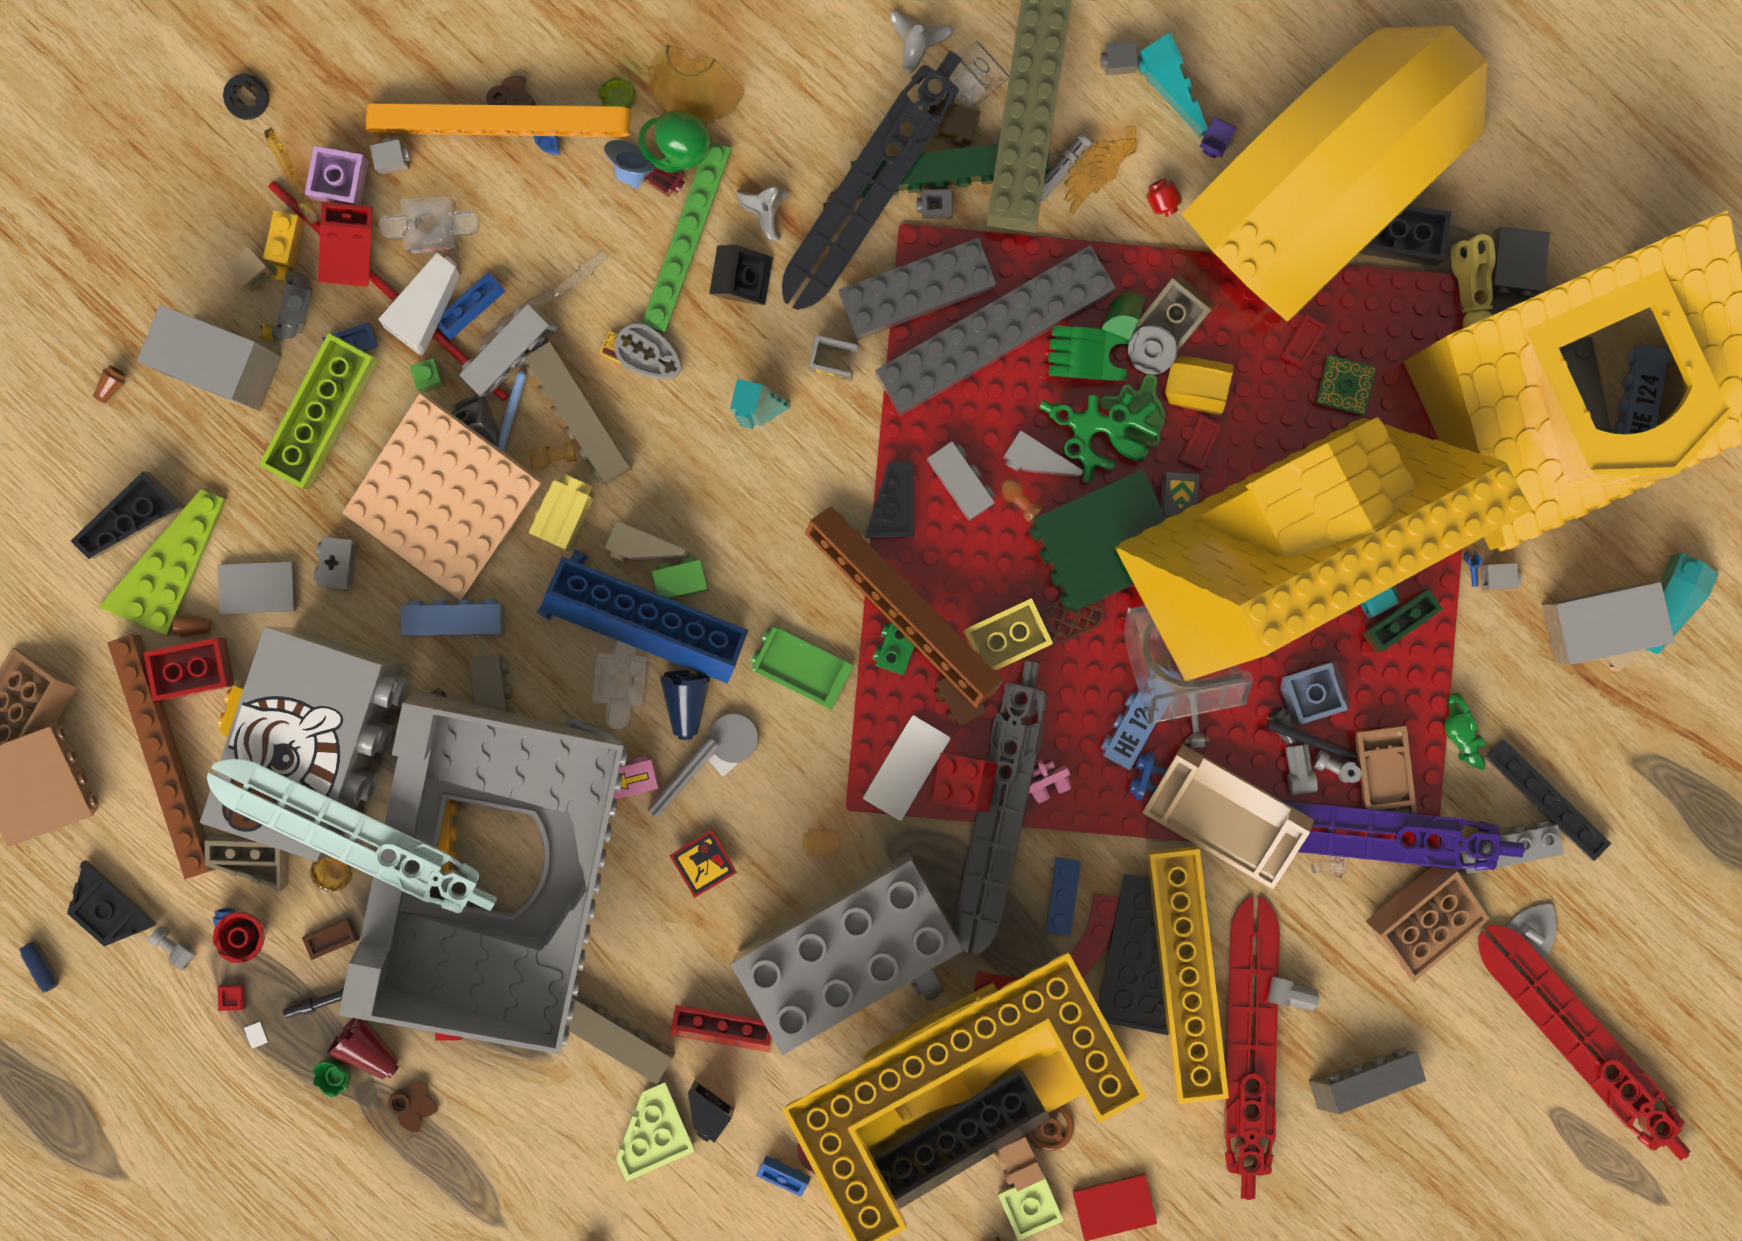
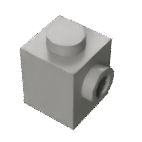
[370,138,411,175]

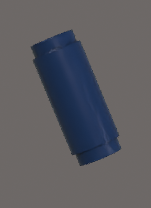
[19,941,59,993]

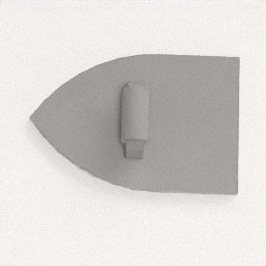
[1494,903,1556,977]

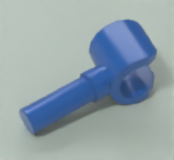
[1463,551,1482,587]

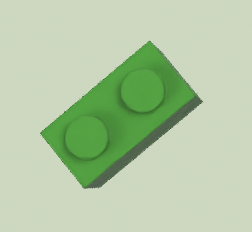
[652,557,709,599]

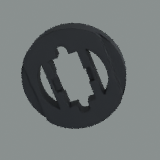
[223,74,269,120]

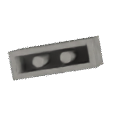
[927,442,995,521]

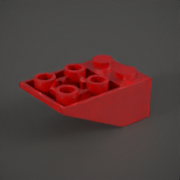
[318,202,373,287]

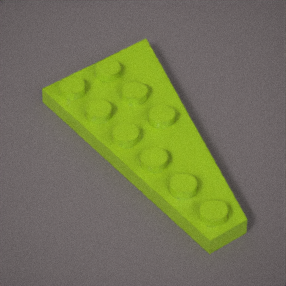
[98,489,226,636]

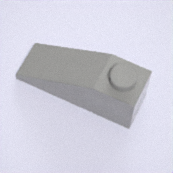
[1003,431,1083,477]

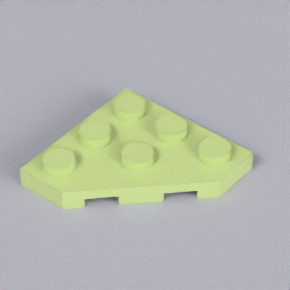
[616,1081,696,1181]

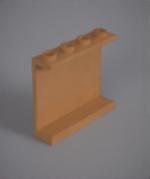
[0,720,98,847]

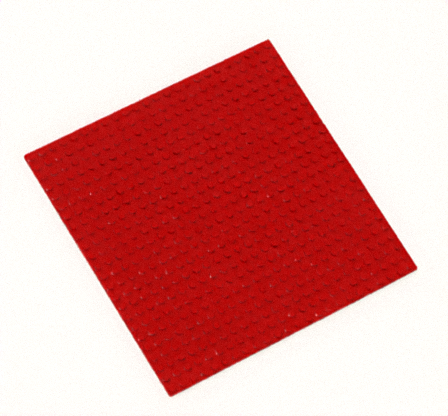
[846,224,1479,848]

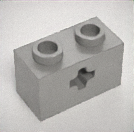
[314,537,357,590]

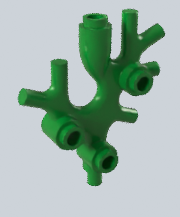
[1039,392,1159,482]

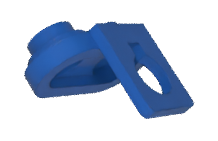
[1128,751,1167,801]

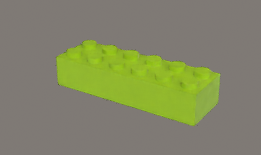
[259,333,379,489]

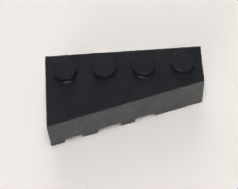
[71,472,185,559]

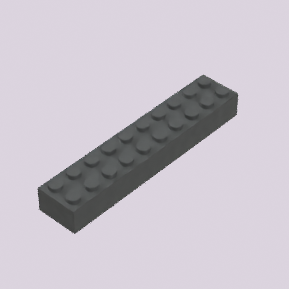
[875,245,1115,417]

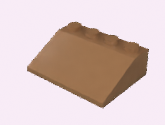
[0,648,77,744]
[1365,866,1490,982]

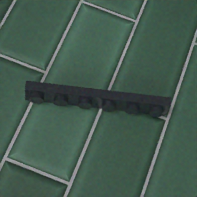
[1485,739,1612,861]

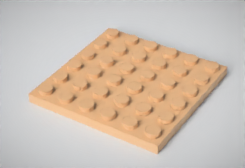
[342,393,543,600]

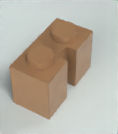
[995,1135,1045,1192]

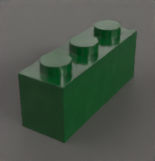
[1361,589,1443,653]

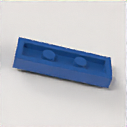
[437,272,506,340]
[1046,858,1081,936]

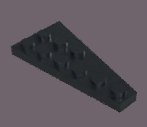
[1097,873,1168,1036]

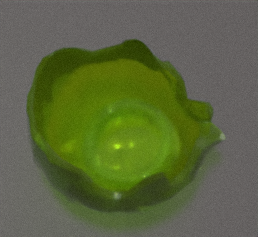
[597,77,637,109]

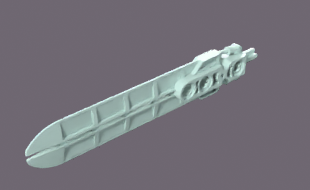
[207,759,497,913]

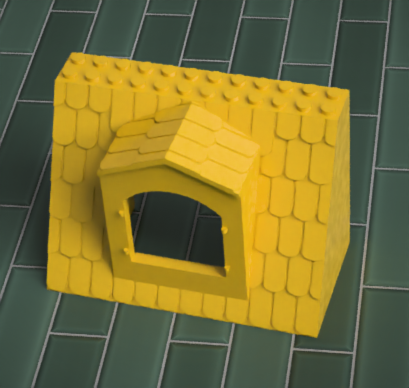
[1404,210,1742,551]
[1115,417,1532,681]
[782,953,1147,1241]

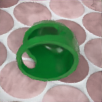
[638,110,712,173]

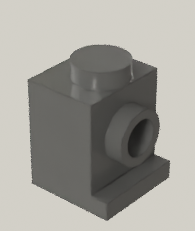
[917,189,952,219]
[910,969,944,1001]

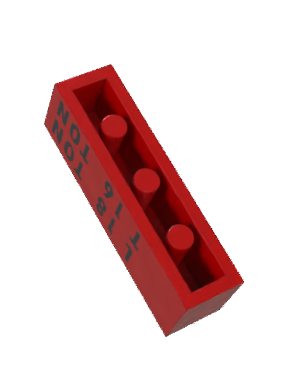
[671,1005,773,1053]

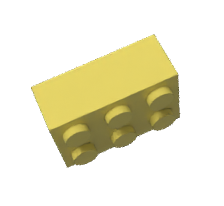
[963,598,1053,670]

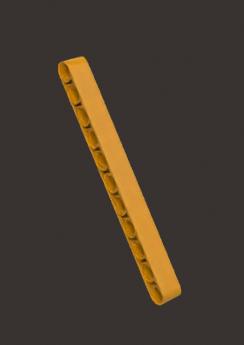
[365,104,631,137]

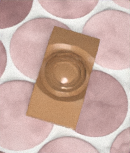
[1356,725,1417,814]

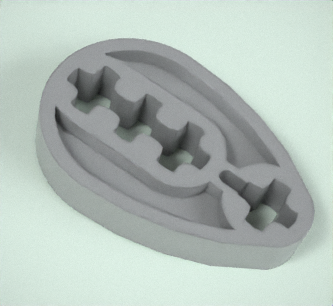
[615,324,681,379]

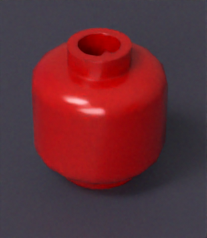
[1146,178,1182,217]

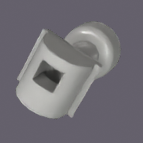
[1313,749,1362,783]
[148,926,196,970]

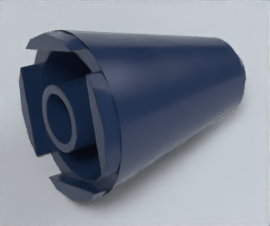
[660,670,710,740]

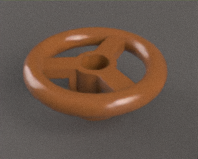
[1026,1105,1074,1151]

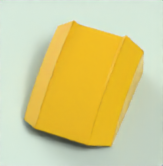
[1165,356,1233,415]

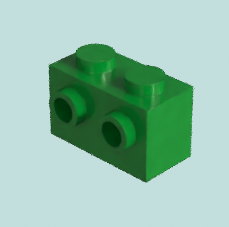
[873,622,914,676]

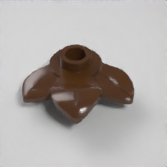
[486,75,536,106]
[388,1082,438,1132]

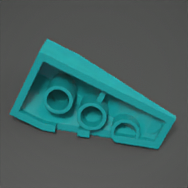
[1137,32,1208,137]
[1645,553,1719,655]

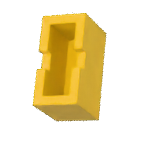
[263,210,305,269]

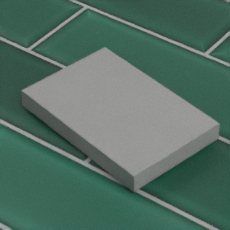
[218,561,296,614]

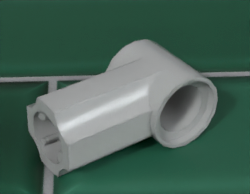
[1285,744,1318,796]
[1267,977,1320,1011]

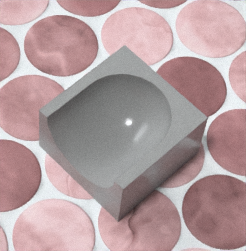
[137,305,281,412]
[1542,582,1675,665]

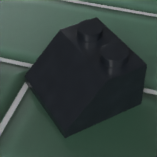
[709,245,773,305]
[688,1080,735,1143]

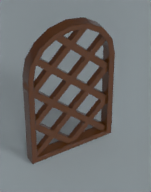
[1038,600,1104,647]

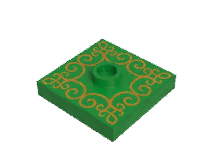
[1315,355,1377,416]

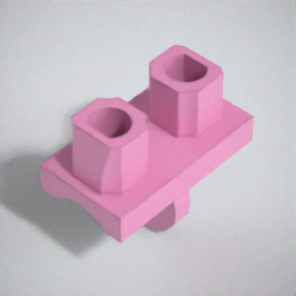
[1029,759,1071,803]

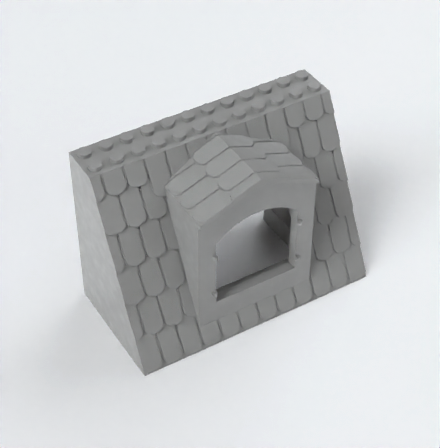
[338,690,628,1054]

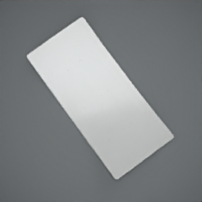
[863,716,950,821]

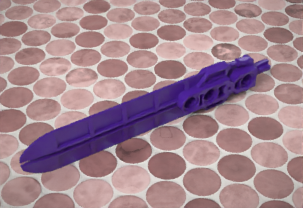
[1281,800,1525,871]

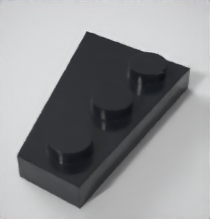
[865,462,914,538]

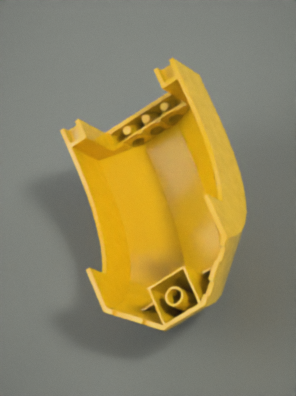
[1182,26,1488,321]

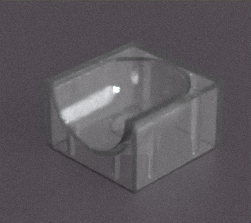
[1124,606,1253,724]

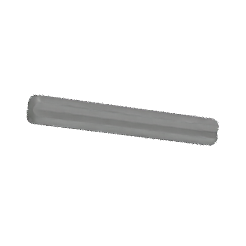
[648,737,720,817]

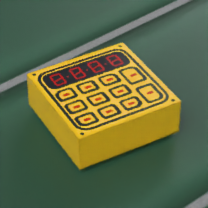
[599,331,632,363]

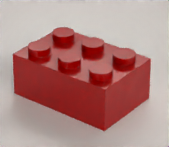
[143,638,235,701]

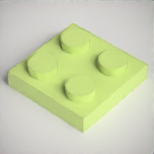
[998,1173,1064,1241]

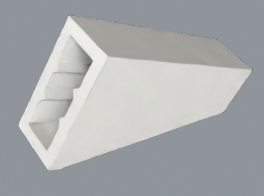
[379,253,460,356]

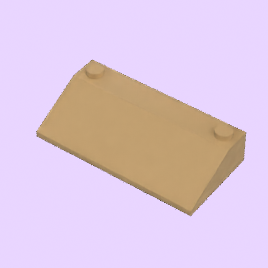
[1143,744,1314,889]

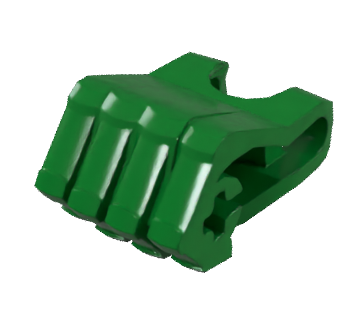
[1048,326,1131,381]

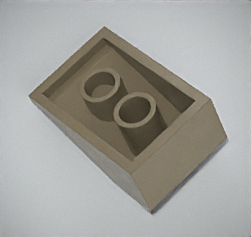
[1131,274,1216,351]
[605,520,690,562]

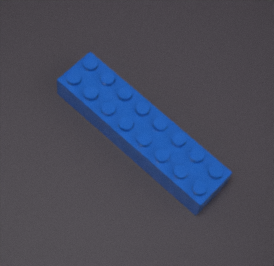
[540,556,748,684]

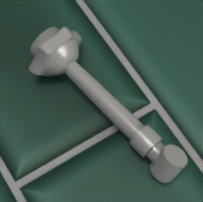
[1184,678,1210,748]

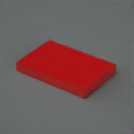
[1072,1173,1157,1241]

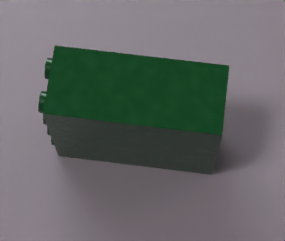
[1028,469,1166,612]

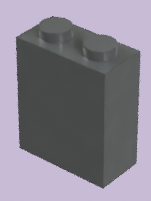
[1491,226,1550,298]

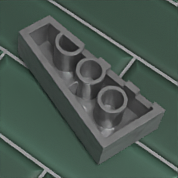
[1309,1048,1426,1114]

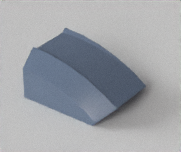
[1280,660,1351,725]

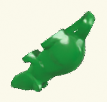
[1444,692,1486,770]

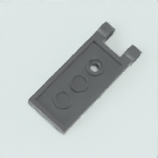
[1559,337,1612,433]

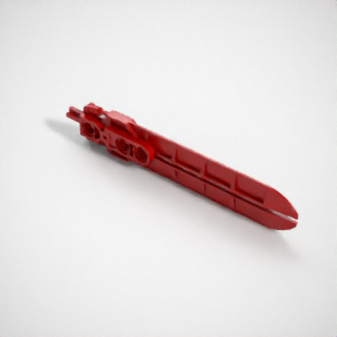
[1224,897,1280,1200]
[1478,925,1691,1161]

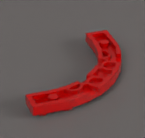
[973,893,1119,992]

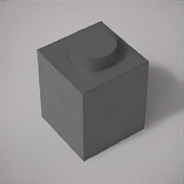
[1100,42,1138,75]

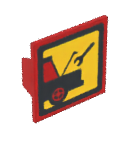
[669,830,737,898]

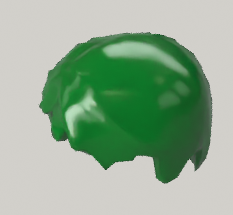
[313,1057,352,1098]

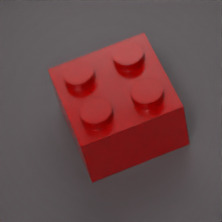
[931,752,998,812]

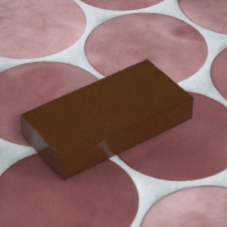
[302,917,359,960]

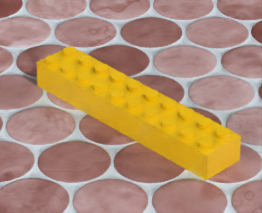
[1146,846,1229,1104]

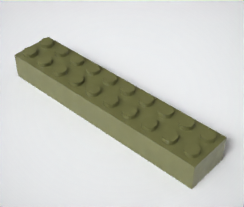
[987,0,1071,233]

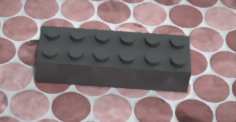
[839,238,996,341]

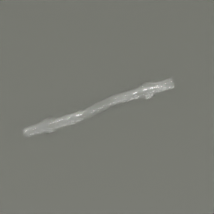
[482,250,608,342]

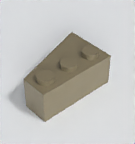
[205,834,288,892]

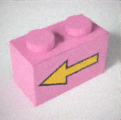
[613,756,660,799]

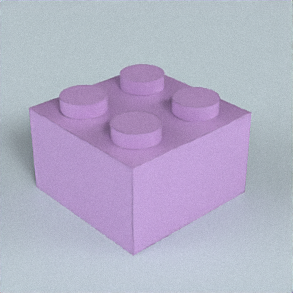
[305,146,369,205]

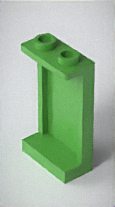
[750,626,854,710]

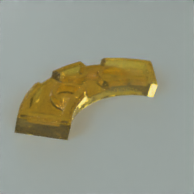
[264,127,318,224]

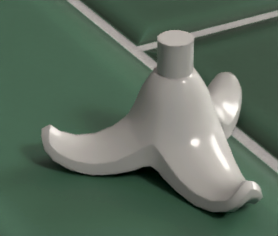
[890,10,953,73]
[736,187,788,241]

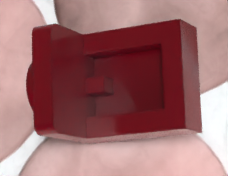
[644,167,685,197]

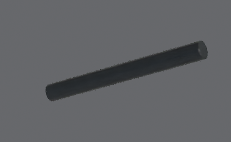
[1266,719,1357,761]

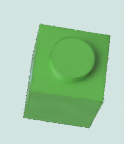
[410,359,446,393]

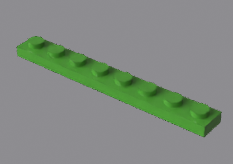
[642,141,732,334]

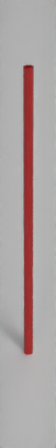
[268,181,510,402]

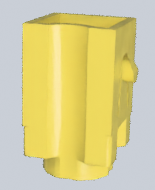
[529,474,594,551]

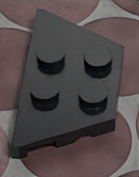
[67,860,157,946]

